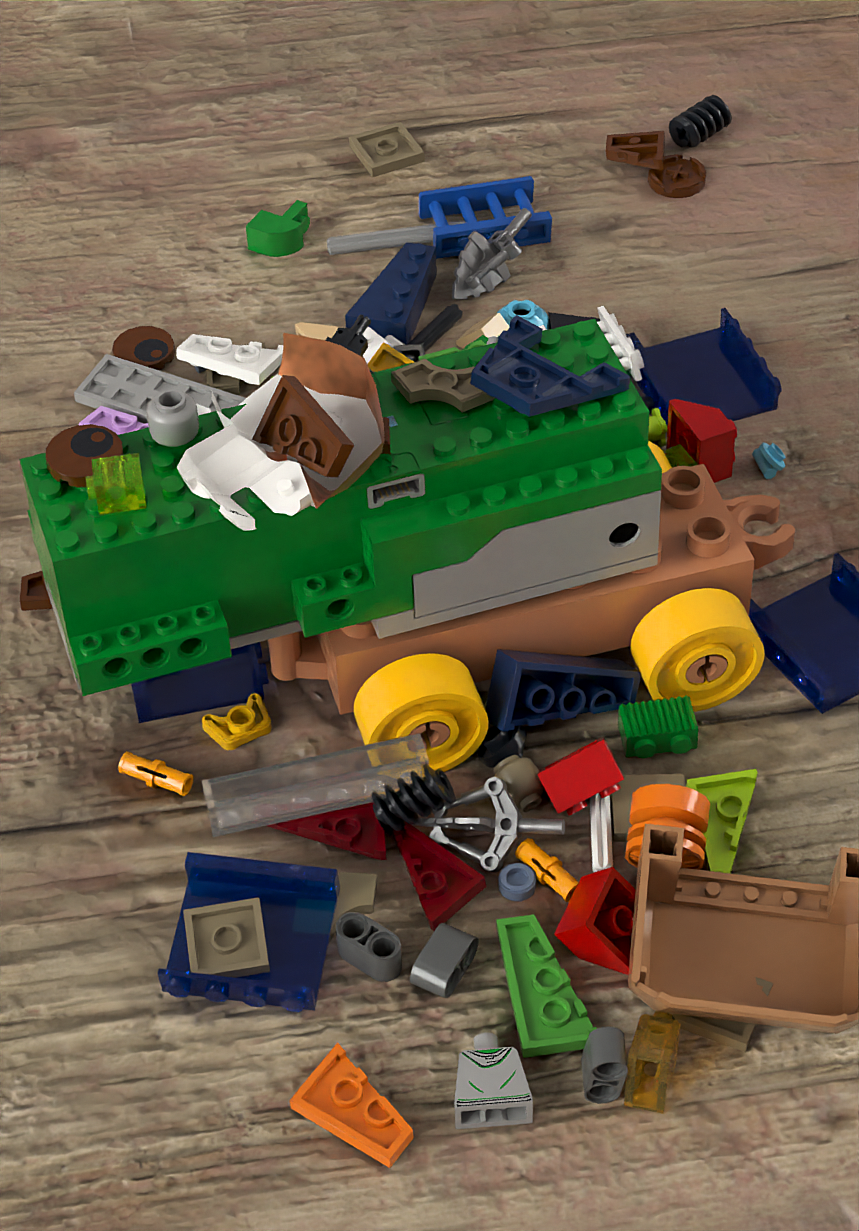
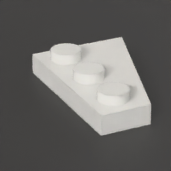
[177,334,284,385]

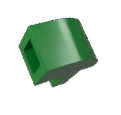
[246,200,310,257]

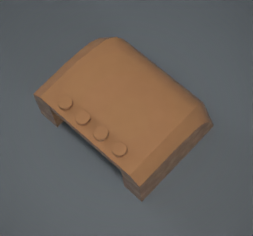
[628,824,859,1034]

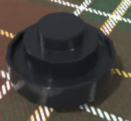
[477,725,527,768]

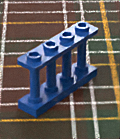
[419,176,552,259]

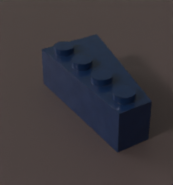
[345,242,437,345]
[485,649,641,732]

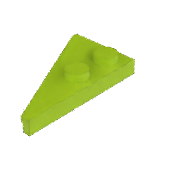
[686,769,758,874]

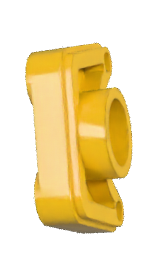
[202,693,272,750]

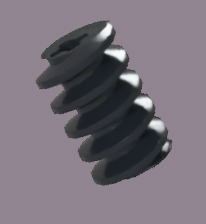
[669,95,732,148]
[371,763,456,836]

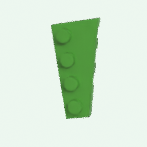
[496,914,597,1058]

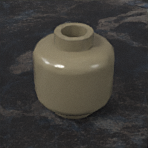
[493,755,545,812]

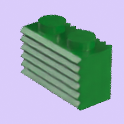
[618,695,699,759]

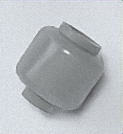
[146,389,199,447]

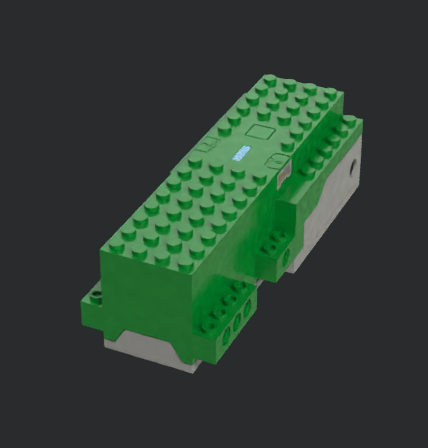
[19,319,662,696]

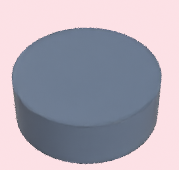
[498,863,536,901]

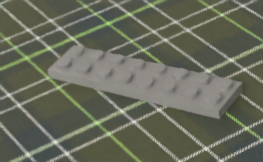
[74,354,246,423]

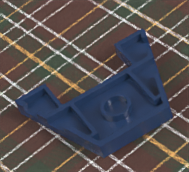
[470,315,631,417]

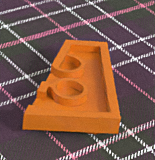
[290,1042,414,1168]

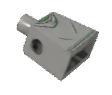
[454,1033,533,1129]

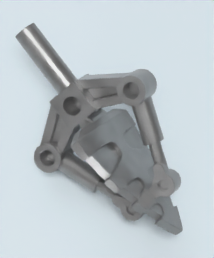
[452,208,532,299]
[411,777,565,872]

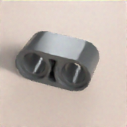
[336,912,402,982]
[410,923,479,998]
[581,1027,628,1104]

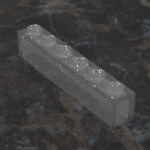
[201,733,429,837]

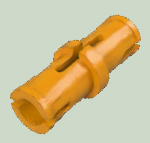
[118,751,193,796]
[515,838,579,903]

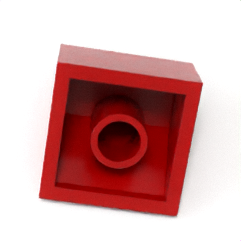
[666,399,737,483]
[537,736,624,816]
[554,867,636,975]

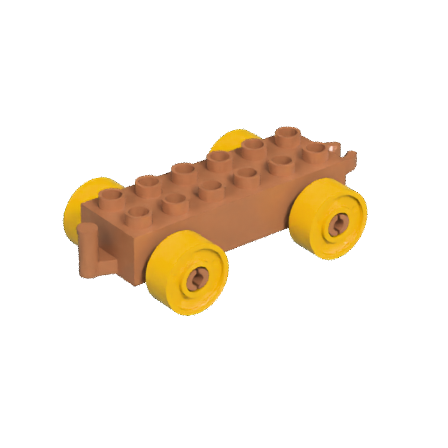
[268,441,795,779]

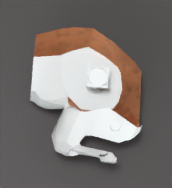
[177,333,384,531]

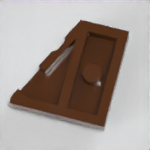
[606,131,665,170]

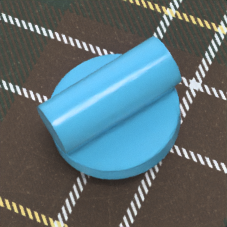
[752,443,786,479]

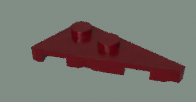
[252,795,387,860]
[392,821,487,931]

